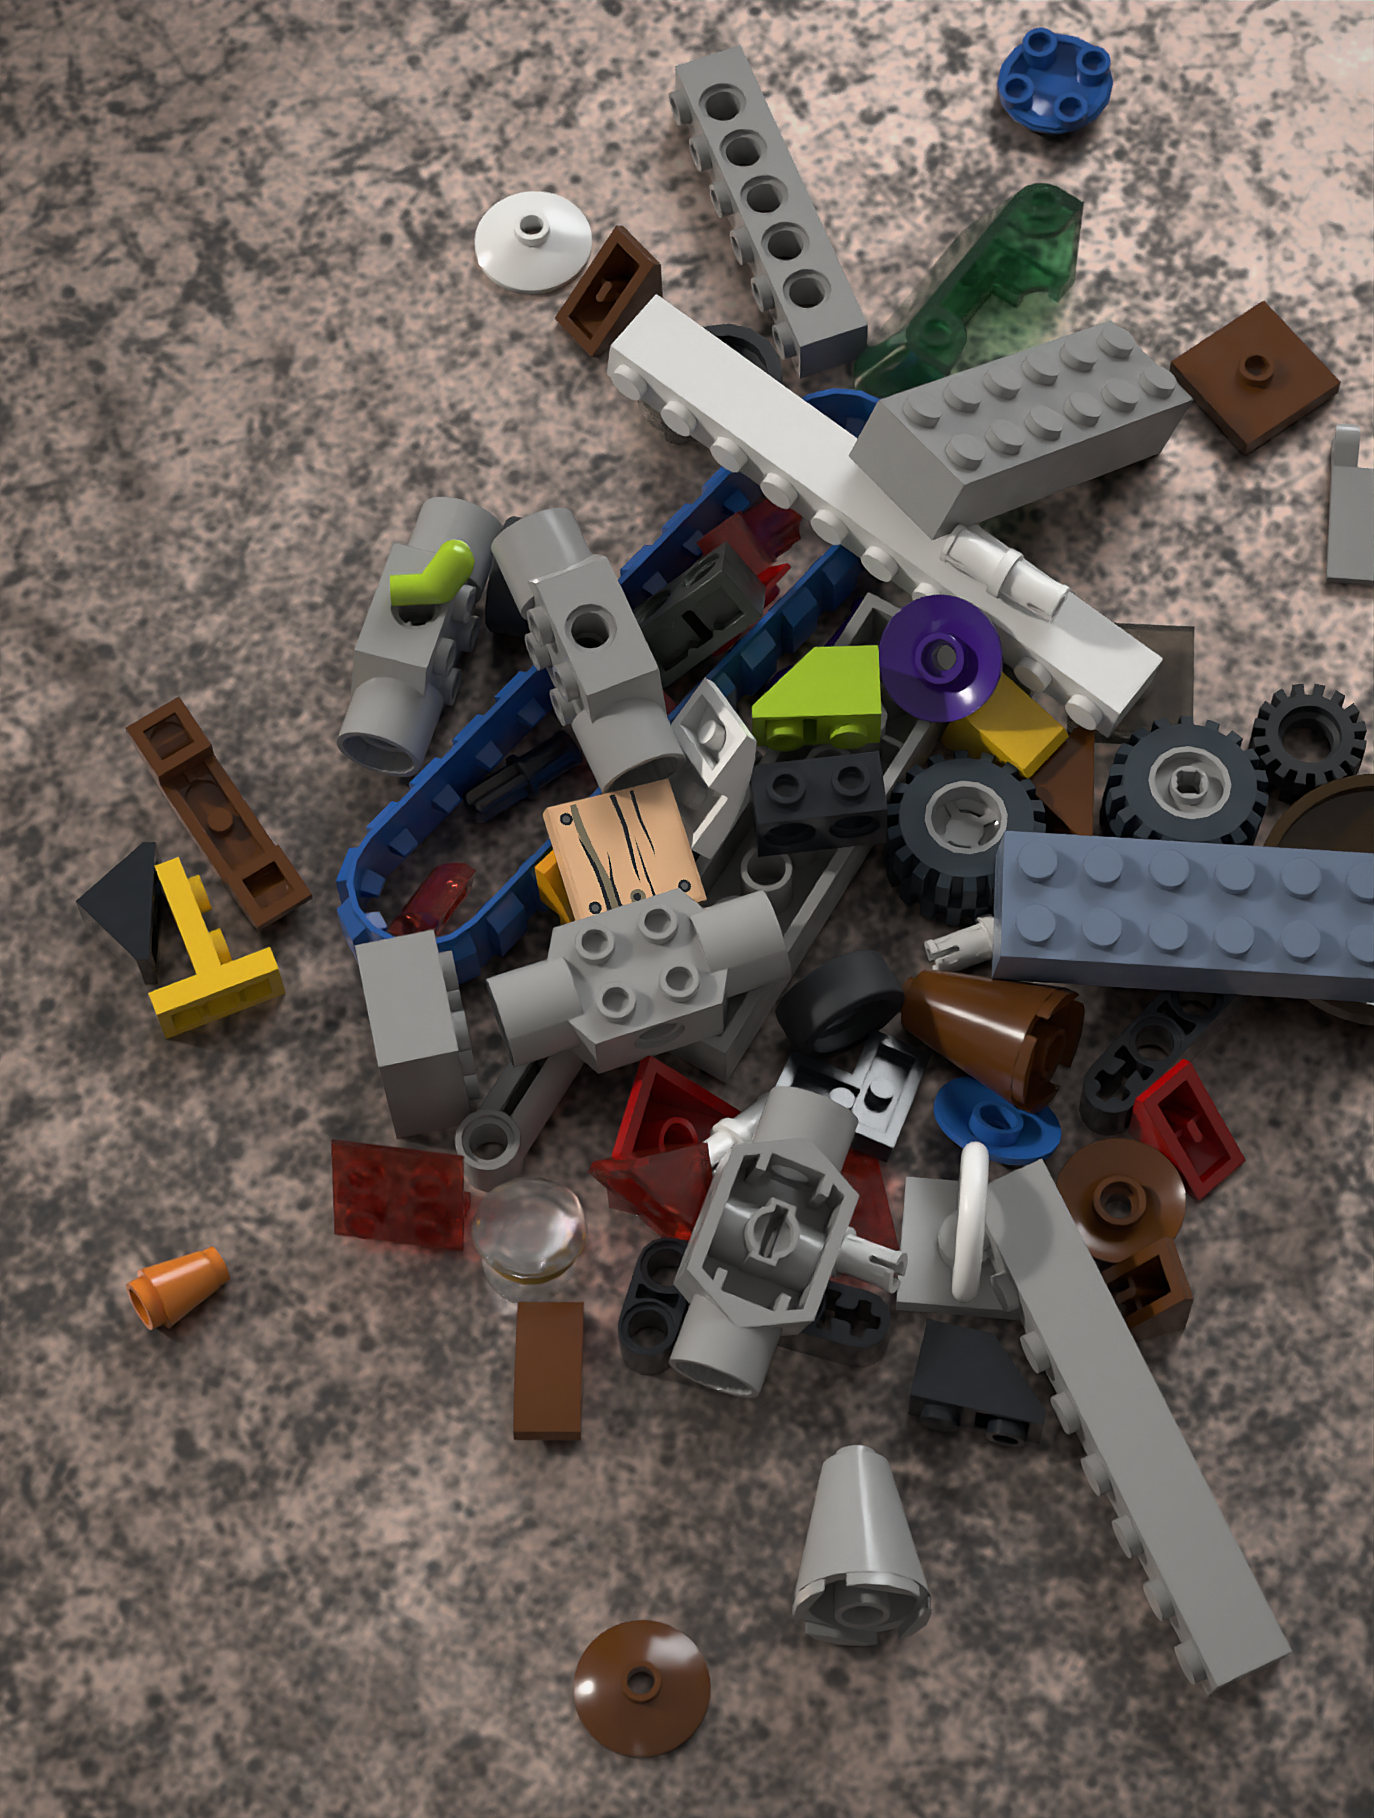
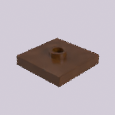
[1169,300,1341,455]

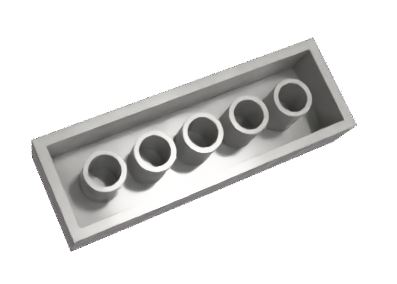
[849,321,1194,540]

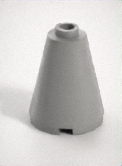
[792,1445,932,1646]

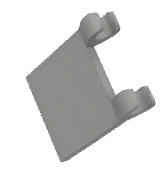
[1326,424,1374,586]

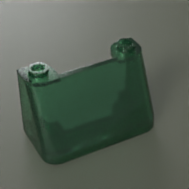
[853,183,1084,399]

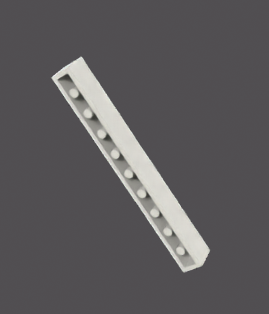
[607,294,1163,738]

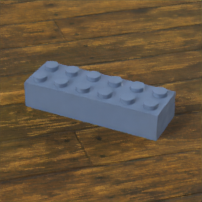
[992,830,1374,1003]

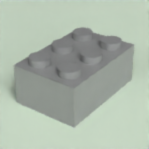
[355,929,481,1139]

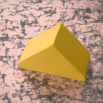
[940,672,1069,779]

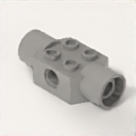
[336,497,503,777]
[491,508,686,794]
[486,888,791,1074]
[669,1086,860,1398]

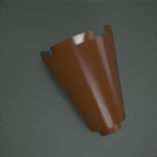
[898,969,1085,1115]

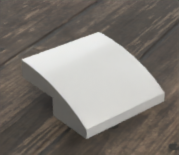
[667,678,757,860]

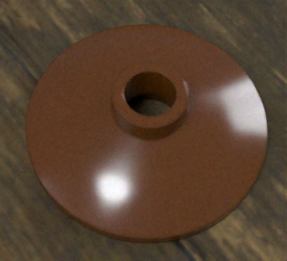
[1055,1138,1186,1265]
[573,1620,711,1758]

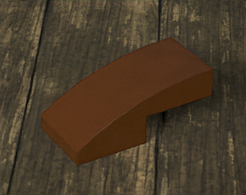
[513,1302,585,1440]

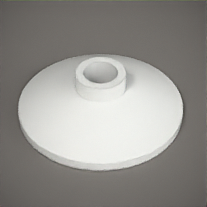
[475,191,592,295]

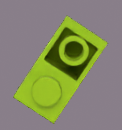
[752,645,882,751]

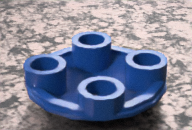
[997,27,1113,135]

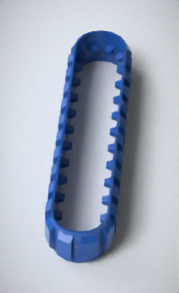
[336,388,881,985]

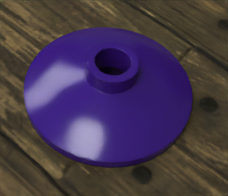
[879,594,1003,723]

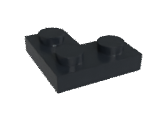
[776,1028,932,1163]

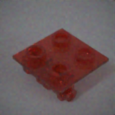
[331,1139,471,1251]

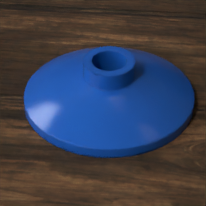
[933,1076,1061,1165]

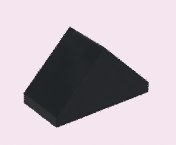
[76,842,163,984]

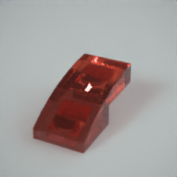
[388,862,476,938]

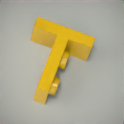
[148,857,286,1039]

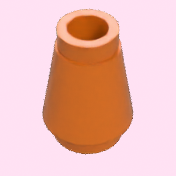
[126,1246,230,1330]

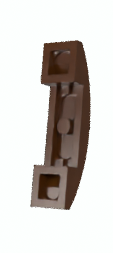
[125,696,313,931]

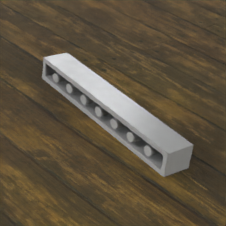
[983,1159,1292,1696]

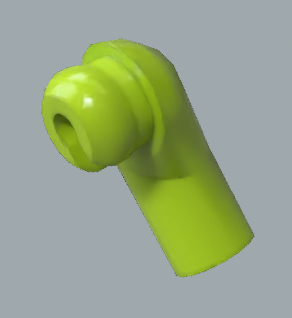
[390,539,475,607]

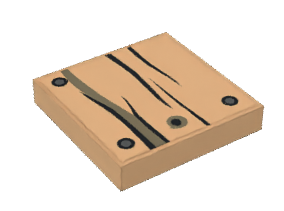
[542,778,707,921]

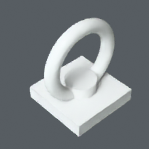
[896,1142,1020,1320]

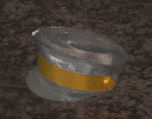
[471,1177,588,1304]

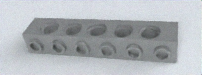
[669,45,868,378]

